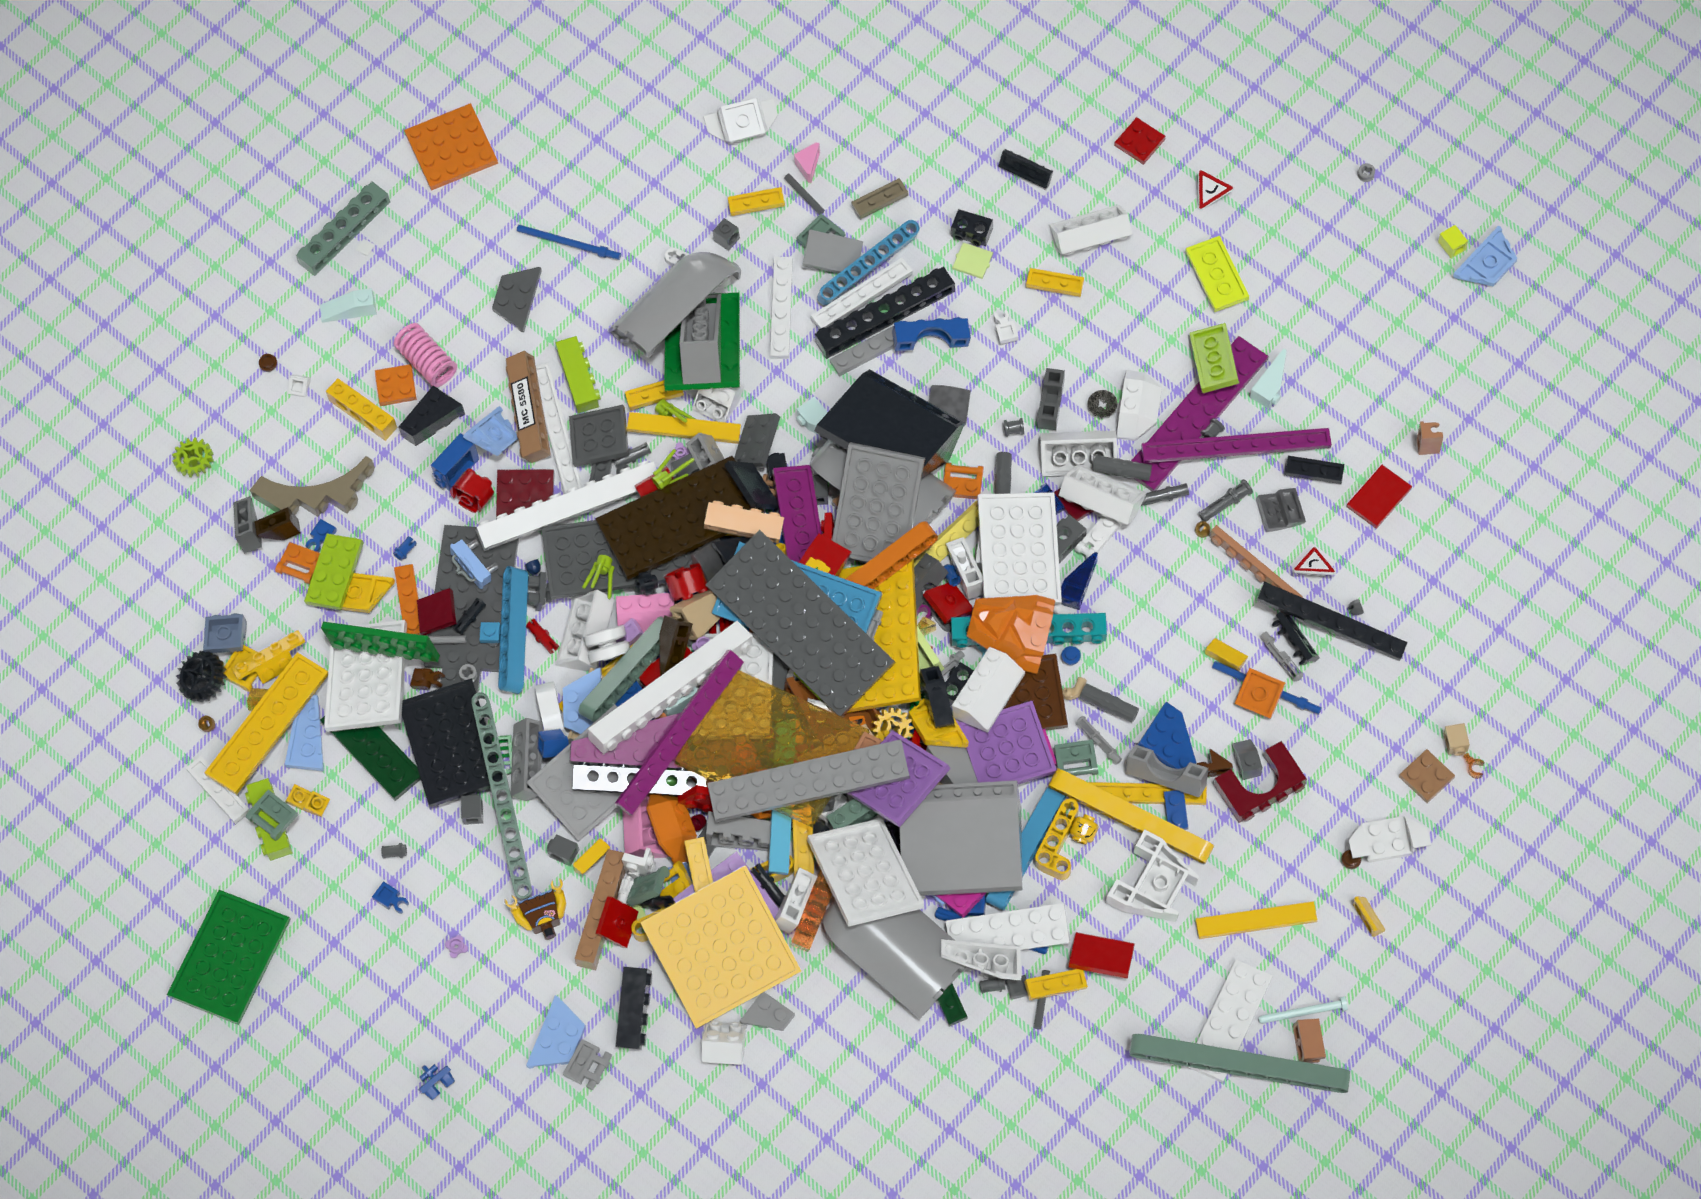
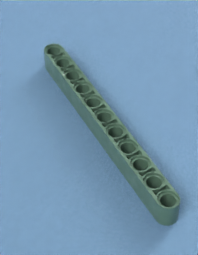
[472,692,533,901]
[1129,1034,1350,1093]

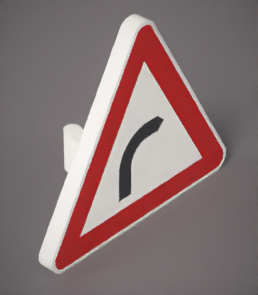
[1198,169,1234,210]
[1293,547,1336,576]

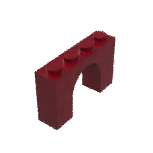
[1214,741,1307,823]

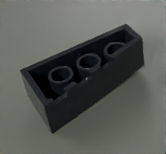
[615,966,652,1050]

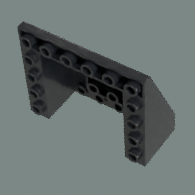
[814,369,965,479]

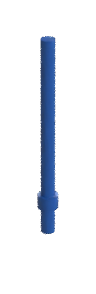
[517,224,621,260]
[1212,661,1322,715]

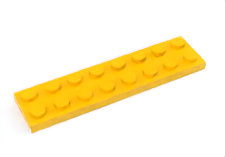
[204,652,329,795]

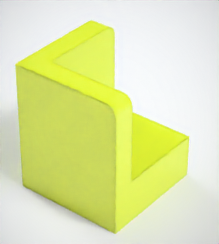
[1438,225,1468,259]

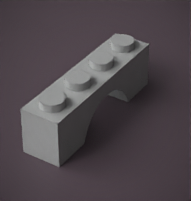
[1126,745,1208,797]

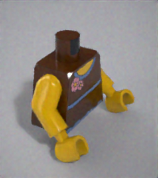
[504,878,567,940]

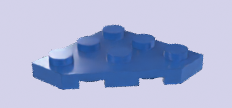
[1137,702,1197,769]

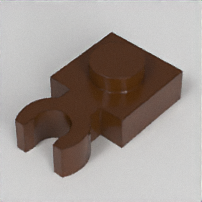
[410,668,445,689]

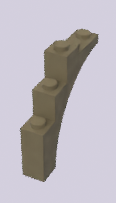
[250,456,375,517]

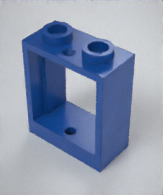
[431,433,479,491]

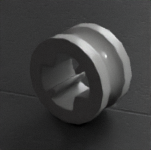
[1358,163,1375,182]
[459,664,477,682]

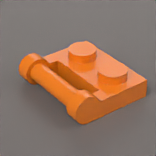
[944,462,984,499]
[275,542,320,585]

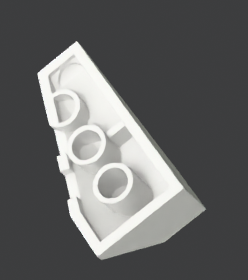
[941,939,1021,980]

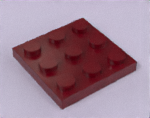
[496,469,554,520]

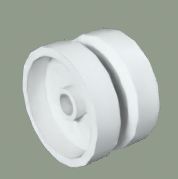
[583,625,630,663]

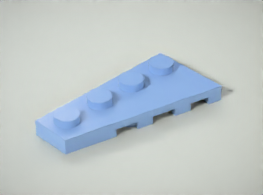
[285,695,324,771]

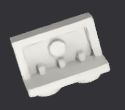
[622,848,656,878]

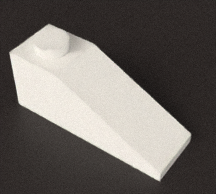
[946,537,983,600]
[775,867,817,934]

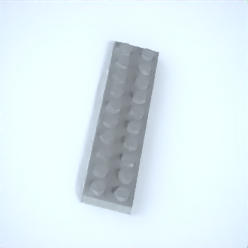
[708,739,910,822]

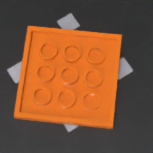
[404,103,498,191]

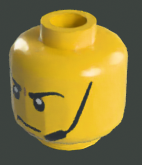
[1070,814,1099,845]

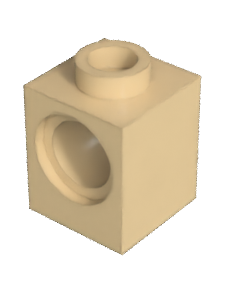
[1443,723,1470,756]

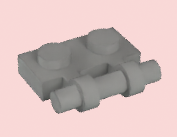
[563,1039,612,1090]

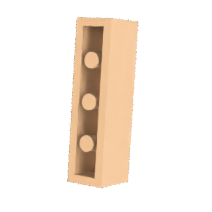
[704,501,784,544]

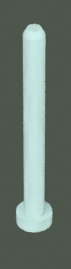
[1258,996,1348,1024]

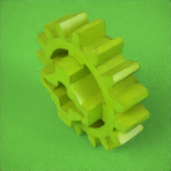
[172,437,214,478]

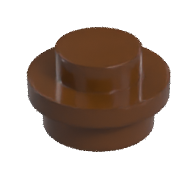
[259,354,277,372]
[1341,850,1361,869]

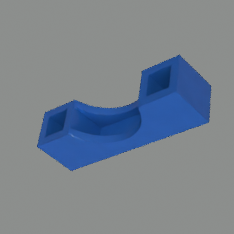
[892,317,971,351]

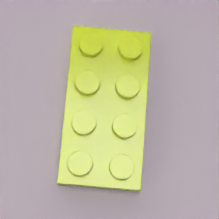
[1185,236,1249,312]

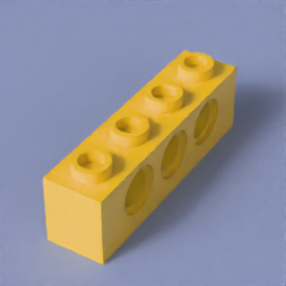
[326,378,398,441]

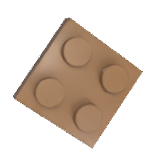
[1399,749,1455,803]

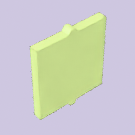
[952,243,993,279]

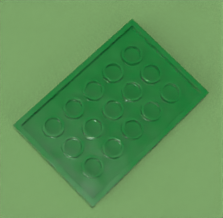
[167,890,291,1025]

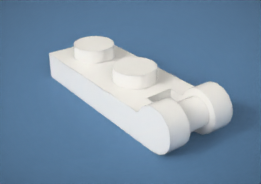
[1075,516,1122,561]

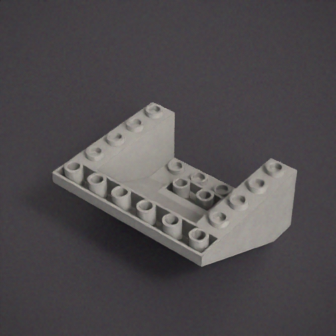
[900,781,1023,896]

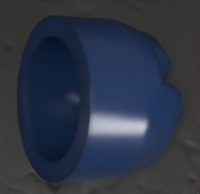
[524,559,541,575]

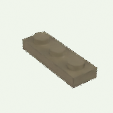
[851,178,909,219]

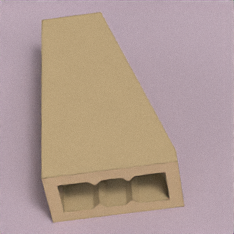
[669,589,721,640]

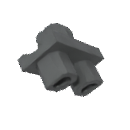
[527,572,552,611]

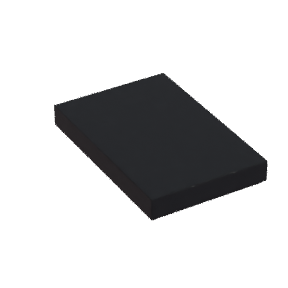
[725,461,778,510]

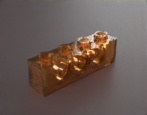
[790,869,832,952]

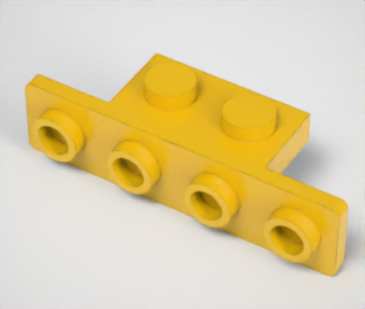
[231,630,305,684]

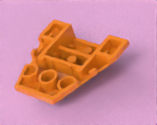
[966,595,1055,675]

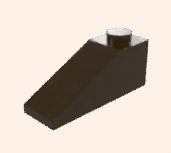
[659,615,693,676]

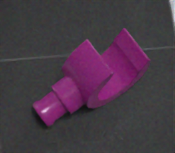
[916,604,932,624]

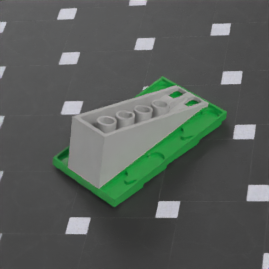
[664,292,740,391]

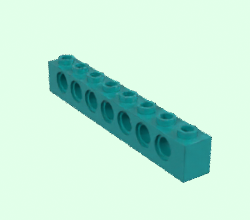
[951,613,1107,648]

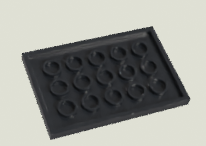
[402,678,503,807]

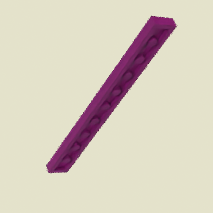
[1141,428,1332,463]
[615,650,744,815]

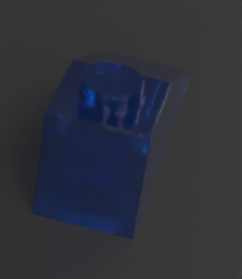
[1061,552,1098,611]

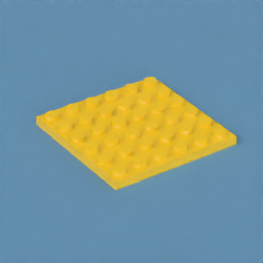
[640,865,801,1029]

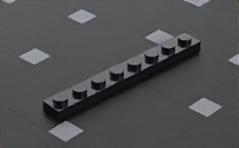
[1256,581,1408,661]

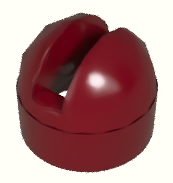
[691,814,707,831]

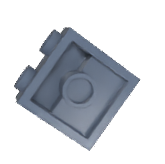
[203,613,247,653]

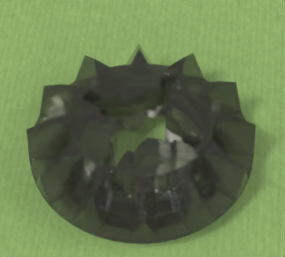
[1087,390,1118,419]

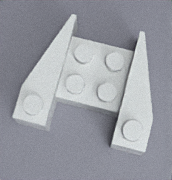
[1106,829,1199,922]

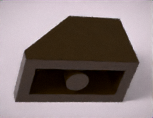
[254,507,301,540]

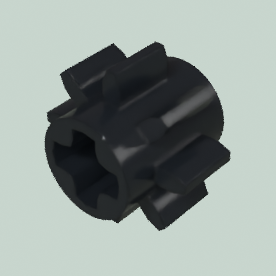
[635,571,658,595]

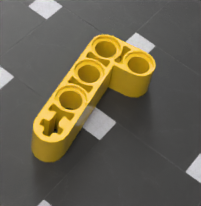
[1035,798,1079,880]

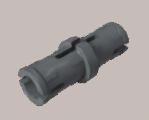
[612,442,651,468]

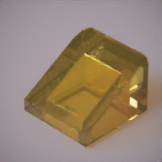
[917,617,936,636]
[247,688,268,711]

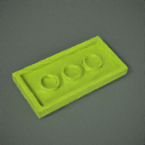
[1189,323,1239,393]
[304,534,364,610]

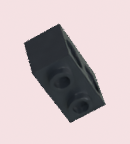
[951,209,993,247]
[945,662,974,707]

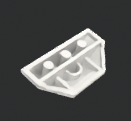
[1117,370,1162,441]

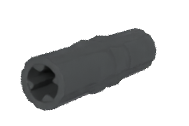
[994,452,1012,494]
[1093,455,1152,481]
[1080,684,1139,723]

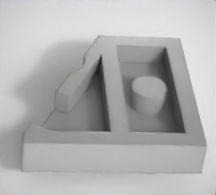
[740,992,795,1031]

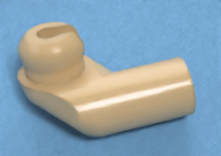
[1062,677,1087,700]

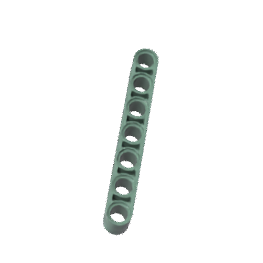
[578,616,664,722]

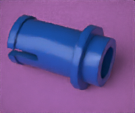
[393,536,417,560]
[944,564,961,586]

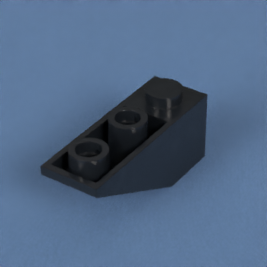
[920,666,954,728]

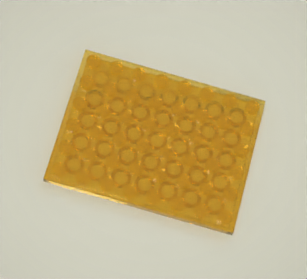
[675,670,870,828]

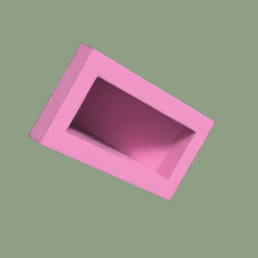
[794,142,820,183]

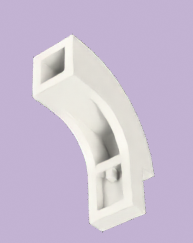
[535,681,566,736]

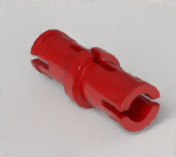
[526,619,559,654]

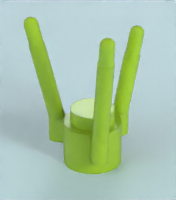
[655,399,696,438]
[652,449,695,490]
[582,555,615,599]

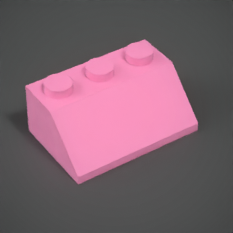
[616,593,676,633]
[623,796,670,858]

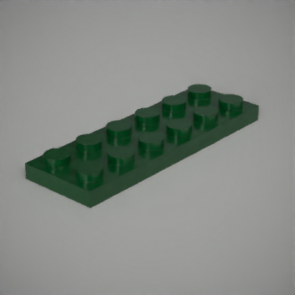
[320,716,421,801]

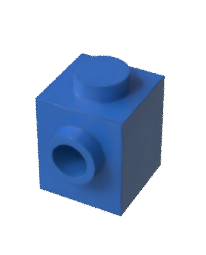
[537,729,569,758]

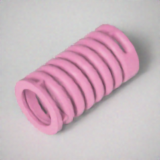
[394,323,457,387]

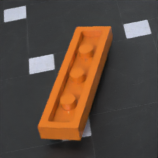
[394,564,422,635]

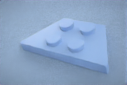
[1453,226,1517,287]
[463,406,518,456]
[563,668,602,734]
[526,995,586,1069]

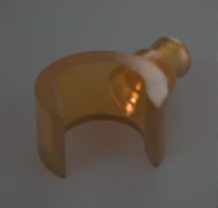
[1463,753,1485,779]

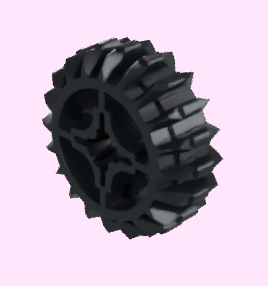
[176,651,227,703]

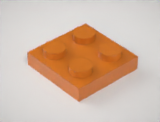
[375,364,417,406]
[1234,668,1286,719]

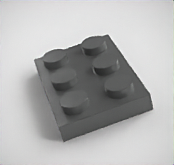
[734,413,780,467]

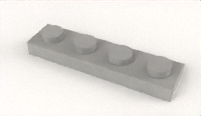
[830,326,894,377]

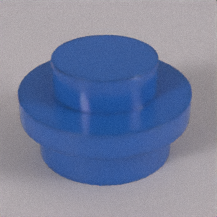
[1061,646,1081,665]

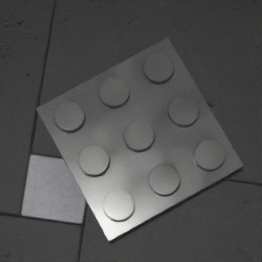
[569,404,629,467]

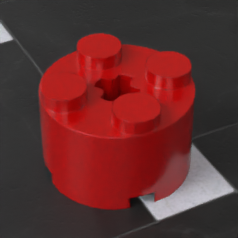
[450,468,494,513]
[664,563,709,601]

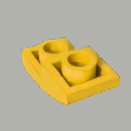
[285,784,330,817]

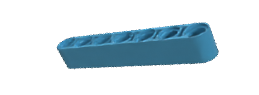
[817,220,920,305]
[498,566,528,694]
[985,787,1066,911]

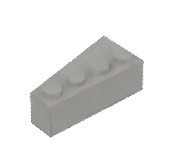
[706,811,771,851]

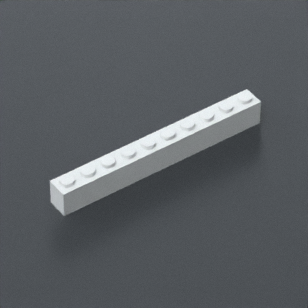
[476,461,657,551]
[588,621,753,754]

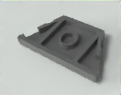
[492,267,542,332]

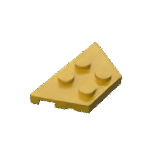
[342,573,395,613]
[908,698,969,748]

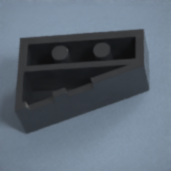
[398,386,465,446]

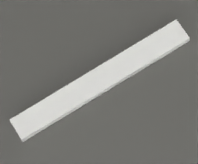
[536,363,582,494]

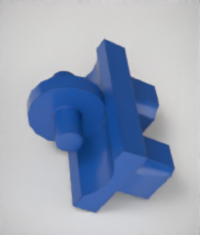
[418,1064,455,1100]

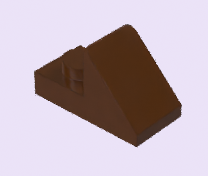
[1197,749,1233,778]

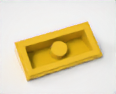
[1205,638,1248,671]
[573,838,610,874]
[1353,896,1385,937]

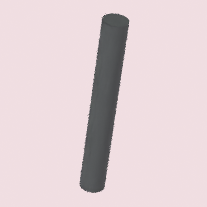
[784,173,825,215]
[1034,970,1050,1030]

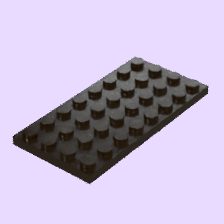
[595,456,765,580]

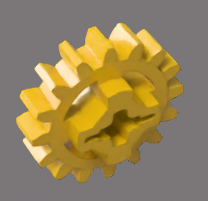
[870,707,914,741]

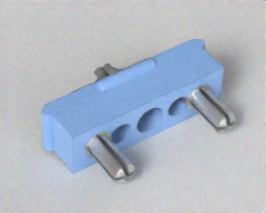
[450,539,498,589]

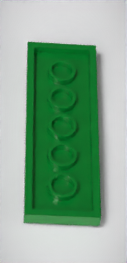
[321,621,440,662]

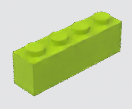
[555,336,601,413]
[245,778,293,861]

